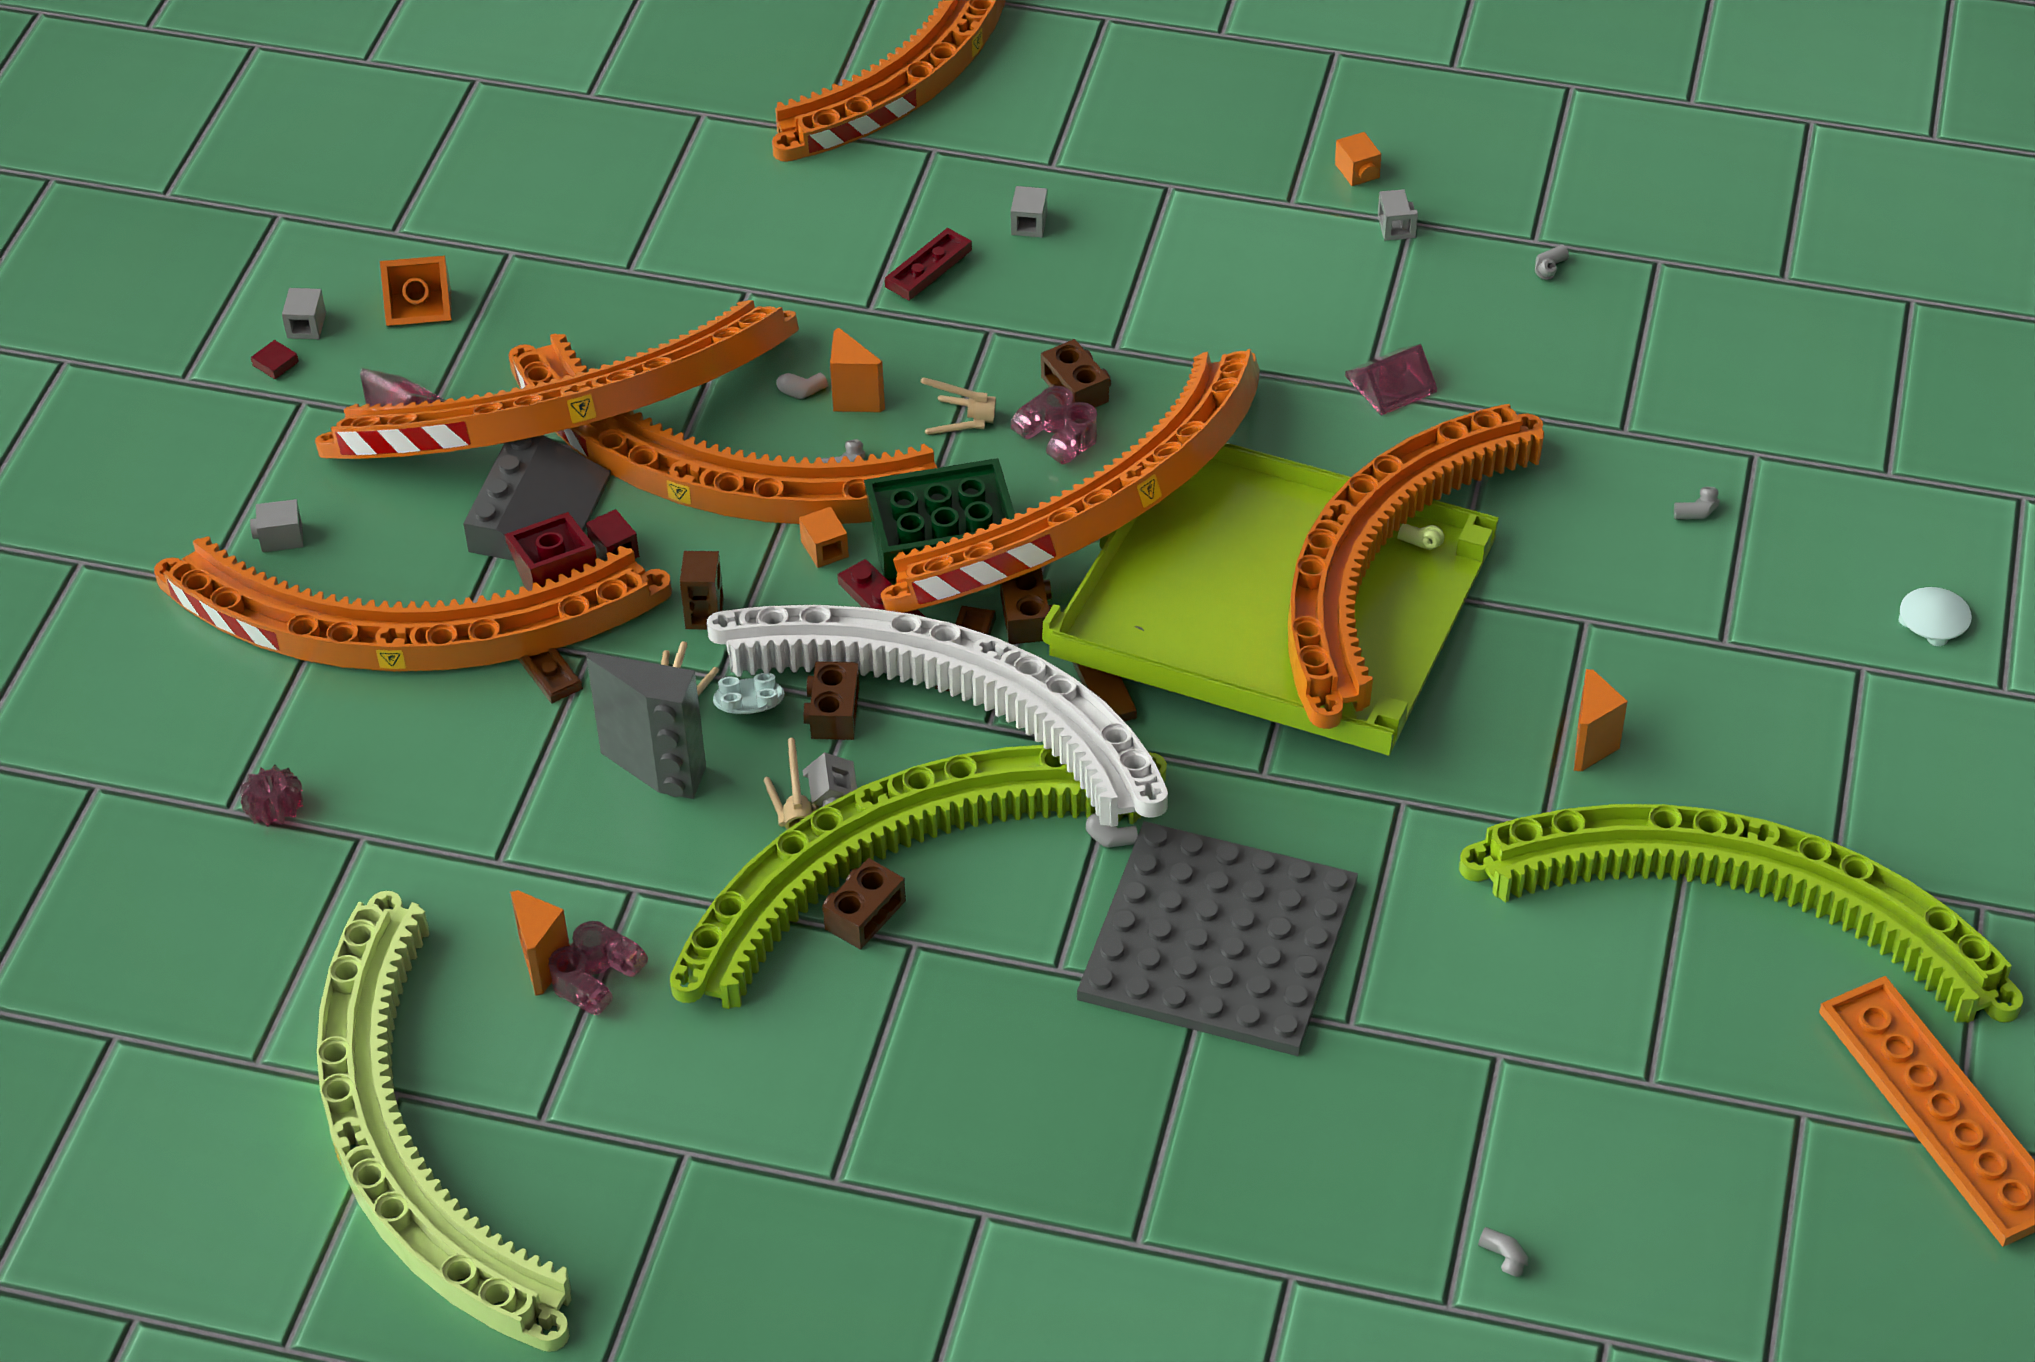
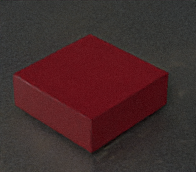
[251,340,299,379]

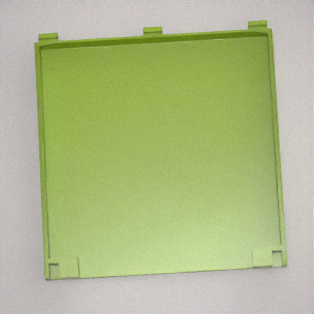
[1042,443,1499,756]

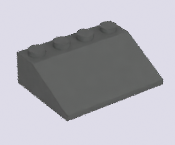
[463,435,611,561]
[586,652,706,799]

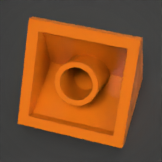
[380,255,452,326]
[830,328,885,412]
[1574,669,1628,772]
[510,890,571,996]

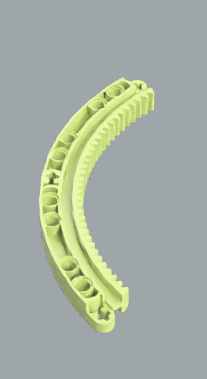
[317,891,571,1352]

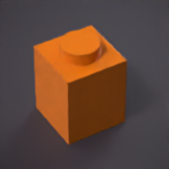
[1335,132,1381,186]
[799,507,849,568]

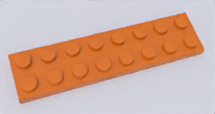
[1819,975,2035,1247]

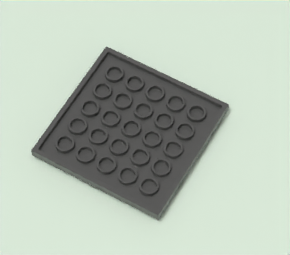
[1077,821,1358,1056]

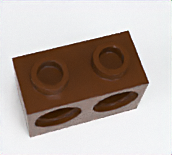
[1041,339,1111,416]
[680,551,724,630]
[1000,568,1053,644]
[803,661,860,740]
[822,858,906,950]

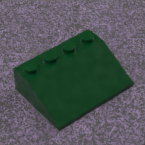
[864,458,1015,581]

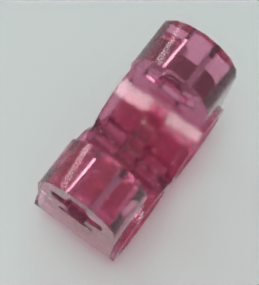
[1010,386,1097,464]
[548,921,648,1015]

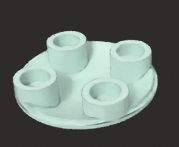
[1899,587,1972,646]
[713,673,784,714]

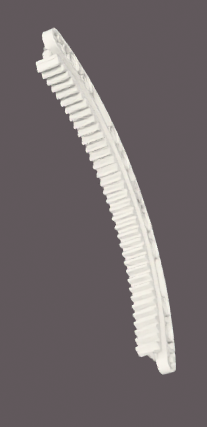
[707,605,1168,827]

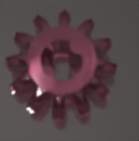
[240,764,303,827]

